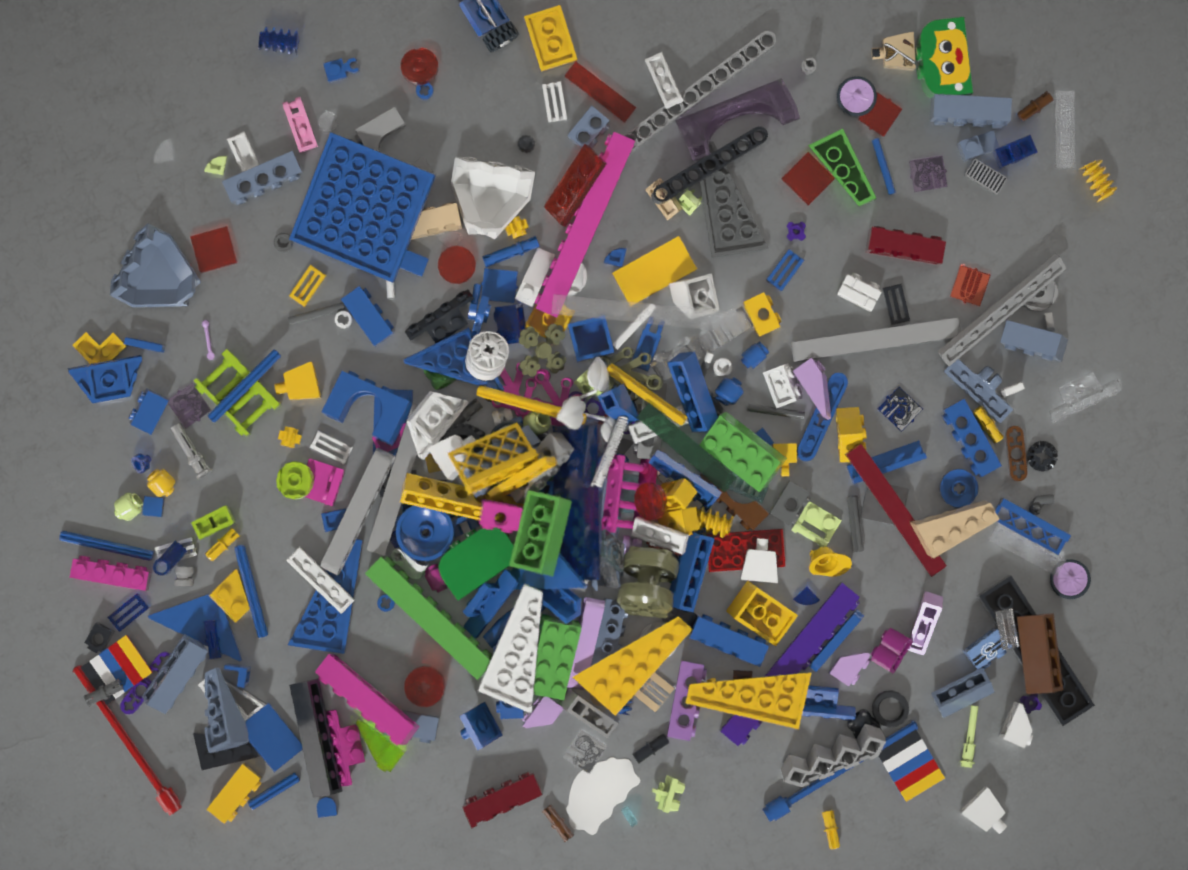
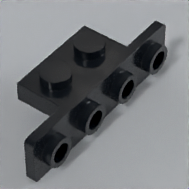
[405,289,474,344]

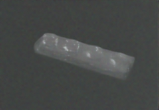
[1054,91,1075,168]
[989,523,1066,576]

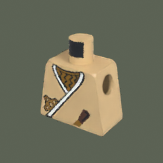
[871,32,916,71]

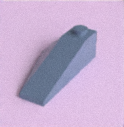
[205,668,249,753]

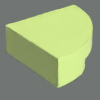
[204,156,227,175]

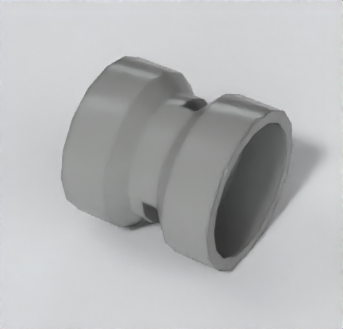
[174,567,194,586]

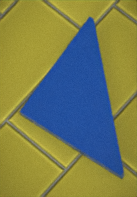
[404,327,504,391]
[510,552,588,590]
[148,594,242,662]

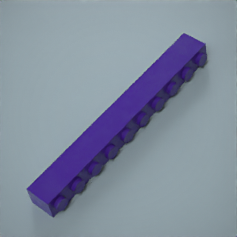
[720,582,860,746]

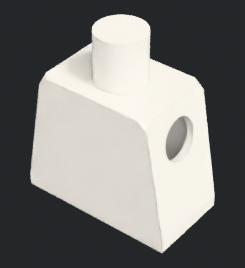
[428,435,476,480]
[740,538,778,583]
[959,786,1007,834]

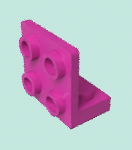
[305,459,346,506]

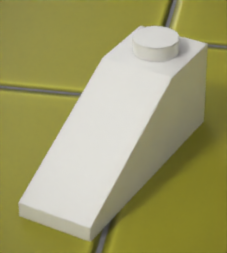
[515,248,555,308]

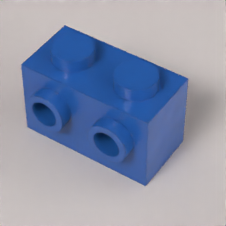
[128,388,169,435]

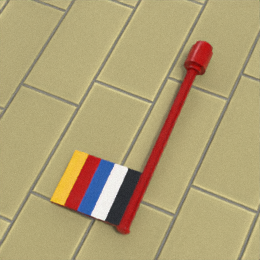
[72,635,182,816]

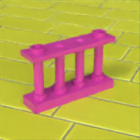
[601,455,657,535]

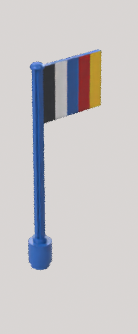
[762,720,945,822]

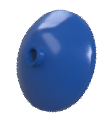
[396,505,454,561]

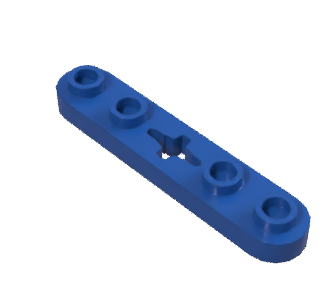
[797,373,848,461]

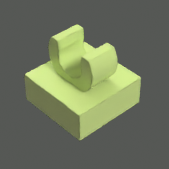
[678,189,702,216]

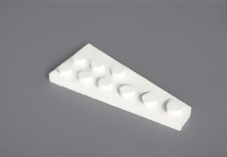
[478,584,542,713]

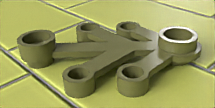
[599,347,663,401]

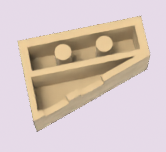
[411,202,463,240]

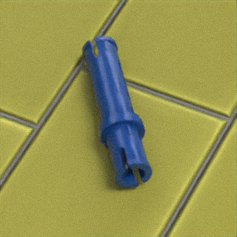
[482,236,540,268]

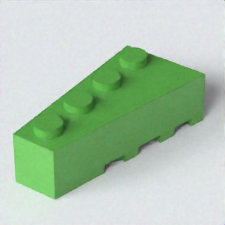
[808,129,877,207]

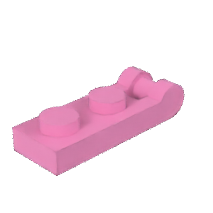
[282,97,318,153]

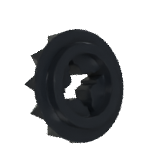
[1027,441,1058,472]

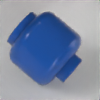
[715,377,743,406]

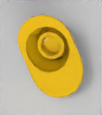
[809,546,852,577]

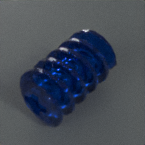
[258,26,299,55]

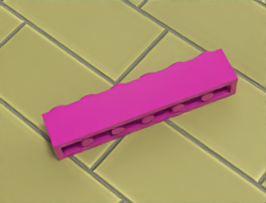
[315,654,420,745]

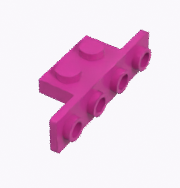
[326,710,365,786]

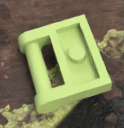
[791,501,842,548]

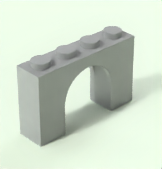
[355,107,434,174]

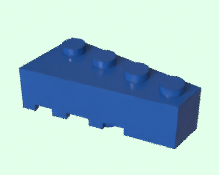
[689,614,769,667]

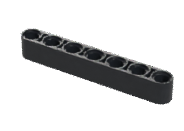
[651,126,768,205]

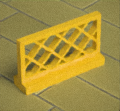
[448,423,538,495]

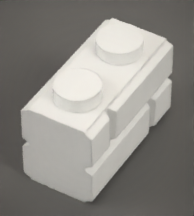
[836,272,882,312]

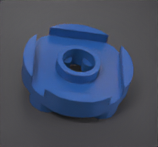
[939,469,979,508]

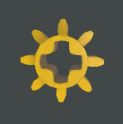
[505,216,529,239]
[278,426,302,448]

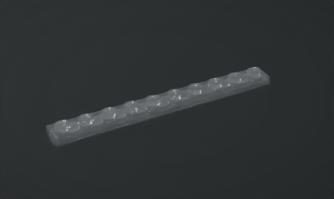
[551,294,746,333]

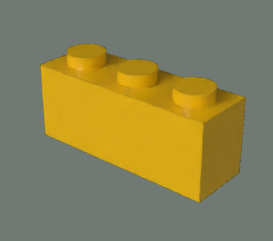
[206,763,262,824]

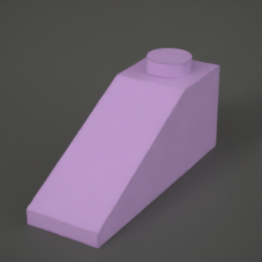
[793,358,831,420]
[909,591,943,655]

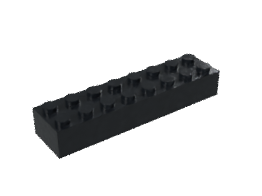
[976,575,1095,726]

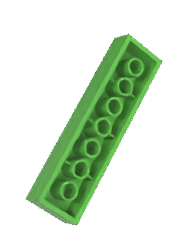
[365,556,493,680]

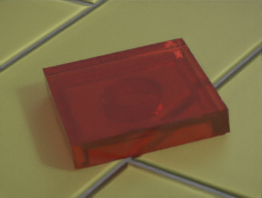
[781,152,835,206]
[190,226,238,274]

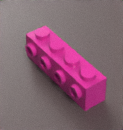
[69,555,152,591]

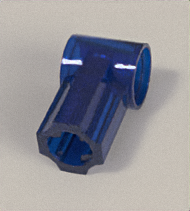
[153,540,188,576]

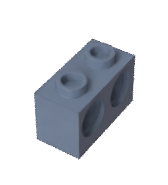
[567,106,610,152]

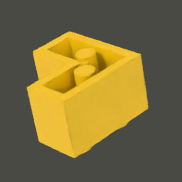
[836,407,866,463]

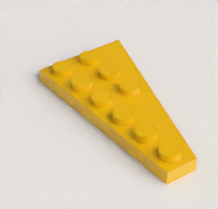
[573,617,693,716]
[685,672,811,729]

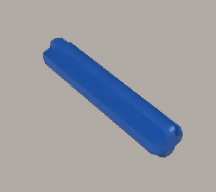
[248,773,300,810]

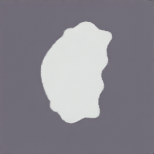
[566,757,641,835]

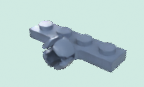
[944,359,1013,423]

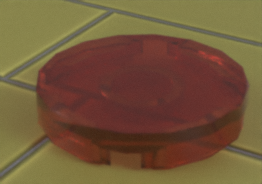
[400,48,439,85]
[438,245,476,284]
[634,482,667,521]

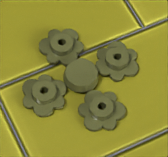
[518,323,566,377]

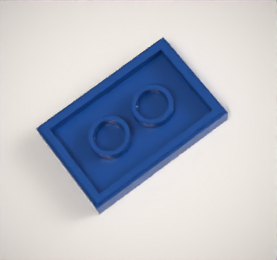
[245,703,302,772]

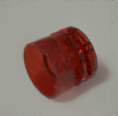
[404,665,446,707]

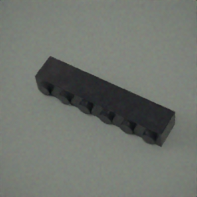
[289,679,343,798]

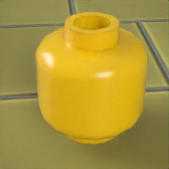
[147,468,175,497]

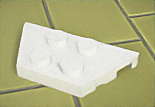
[406,391,469,459]

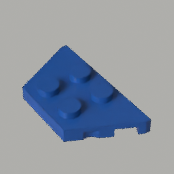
[68,355,142,403]

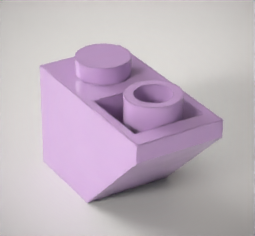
[828,652,871,686]
[522,696,564,728]

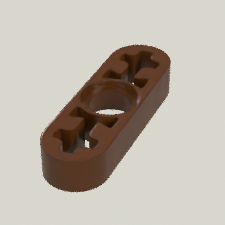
[1005,426,1028,481]

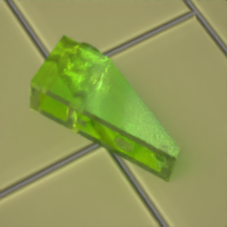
[355,718,405,772]

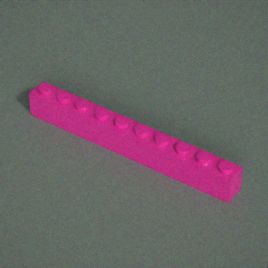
[534,132,635,318]

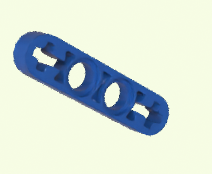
[809,609,864,672]

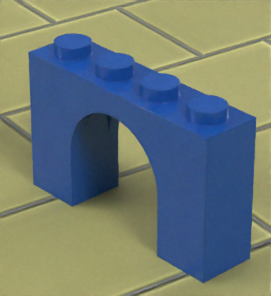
[322,371,412,446]

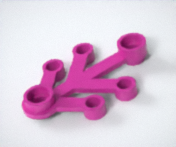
[490,353,537,419]
[532,369,583,435]

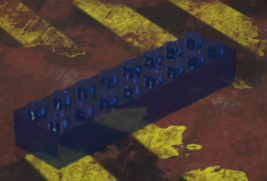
[552,425,600,581]

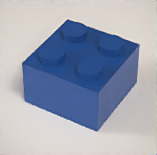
[568,315,614,363]

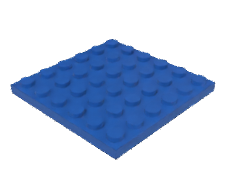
[289,132,436,283]

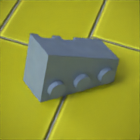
[1000,320,1068,362]

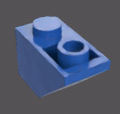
[598,384,640,425]

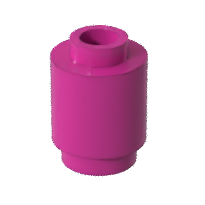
[424,563,448,593]

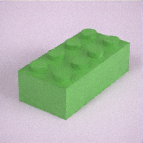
[699,412,787,492]
[509,490,572,576]
[533,614,582,700]

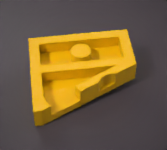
[209,569,250,623]

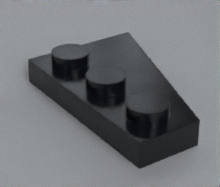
[193,733,258,770]

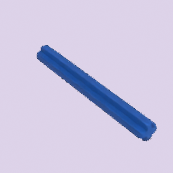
[208,349,281,423]
[59,531,153,561]
[234,545,268,638]

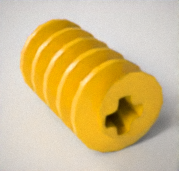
[1080,160,1117,203]
[696,506,734,538]

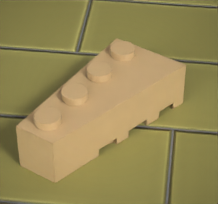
[910,500,1000,558]

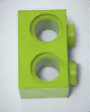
[191,505,236,540]

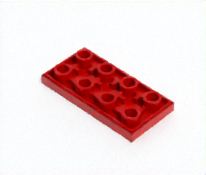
[706,529,786,572]

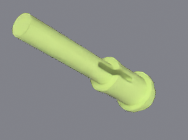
[960,705,979,768]

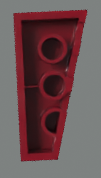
[865,226,946,265]
[462,771,543,829]

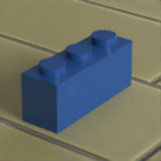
[341,286,394,347]

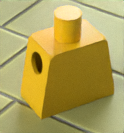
[274,362,322,400]

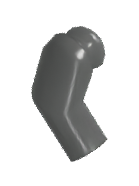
[1029,494,1054,515]

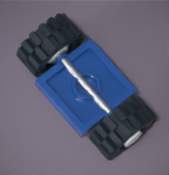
[458,0,519,53]

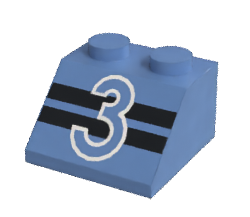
[962,628,1009,670]

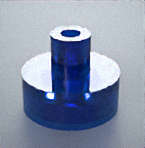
[131,453,151,474]

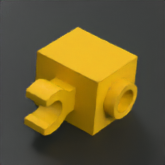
[773,443,797,476]

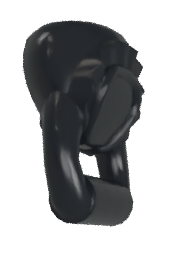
[847,709,881,739]

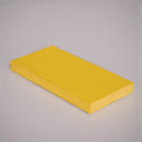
[612,236,697,307]

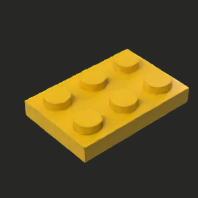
[524,5,578,72]

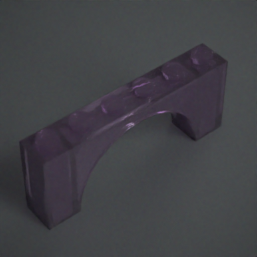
[675,78,800,161]

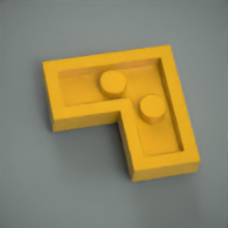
[72,332,127,364]

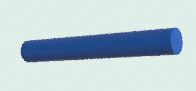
[872,138,896,195]

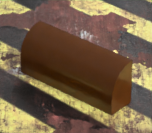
[1017,613,1063,694]

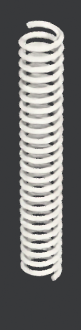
[591,416,628,487]

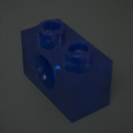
[992,135,1038,169]

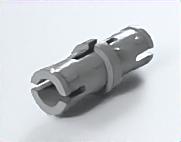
[801,58,817,75]

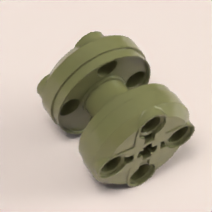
[617,546,679,618]

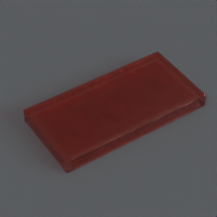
[544,144,607,227]

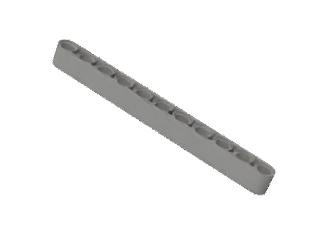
[624,31,776,154]

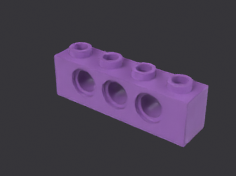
[667,660,707,741]

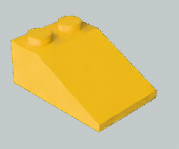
[726,580,798,646]

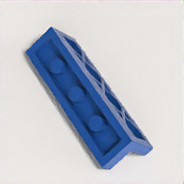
[846,440,927,484]
[995,498,1071,556]
[540,589,581,624]

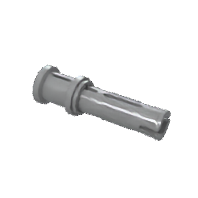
[170,423,212,479]

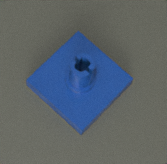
[459,702,503,750]

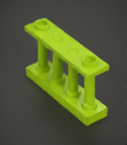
[193,349,281,436]

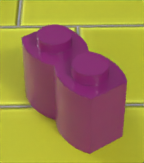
[871,627,913,674]

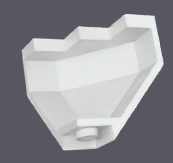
[451,157,535,239]

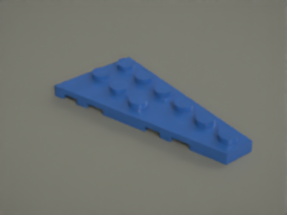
[288,539,363,654]

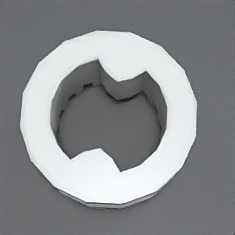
[335,311,352,329]

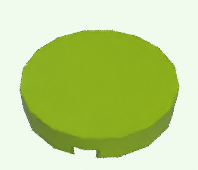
[276,461,314,500]

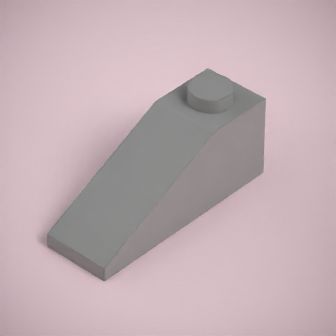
[558,688,619,739]

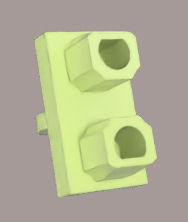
[651,775,685,813]

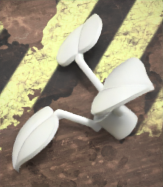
[556,357,621,444]

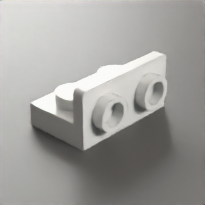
[763,363,803,408]

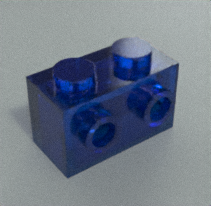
[493,303,526,344]

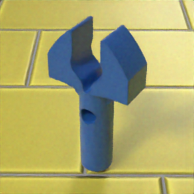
[468,283,481,320]

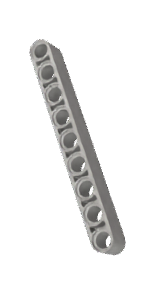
[791,318,961,362]

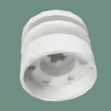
[465,331,509,381]

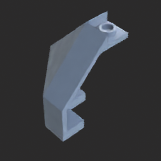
[110,223,201,307]

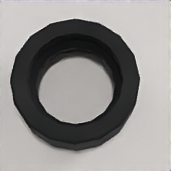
[872,690,909,728]

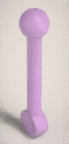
[202,320,215,360]

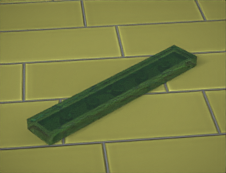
[636,403,737,492]

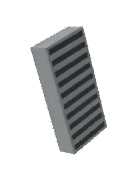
[965,158,1007,195]

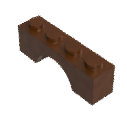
[699,461,769,531]

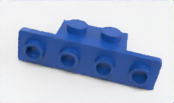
[463,570,519,638]
[802,686,856,720]

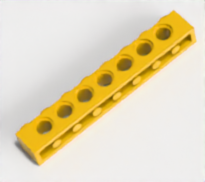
[400,473,524,522]

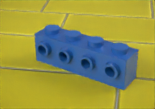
[668,352,718,432]
[669,531,715,612]

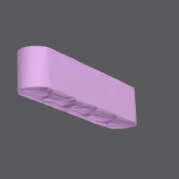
[567,597,605,690]

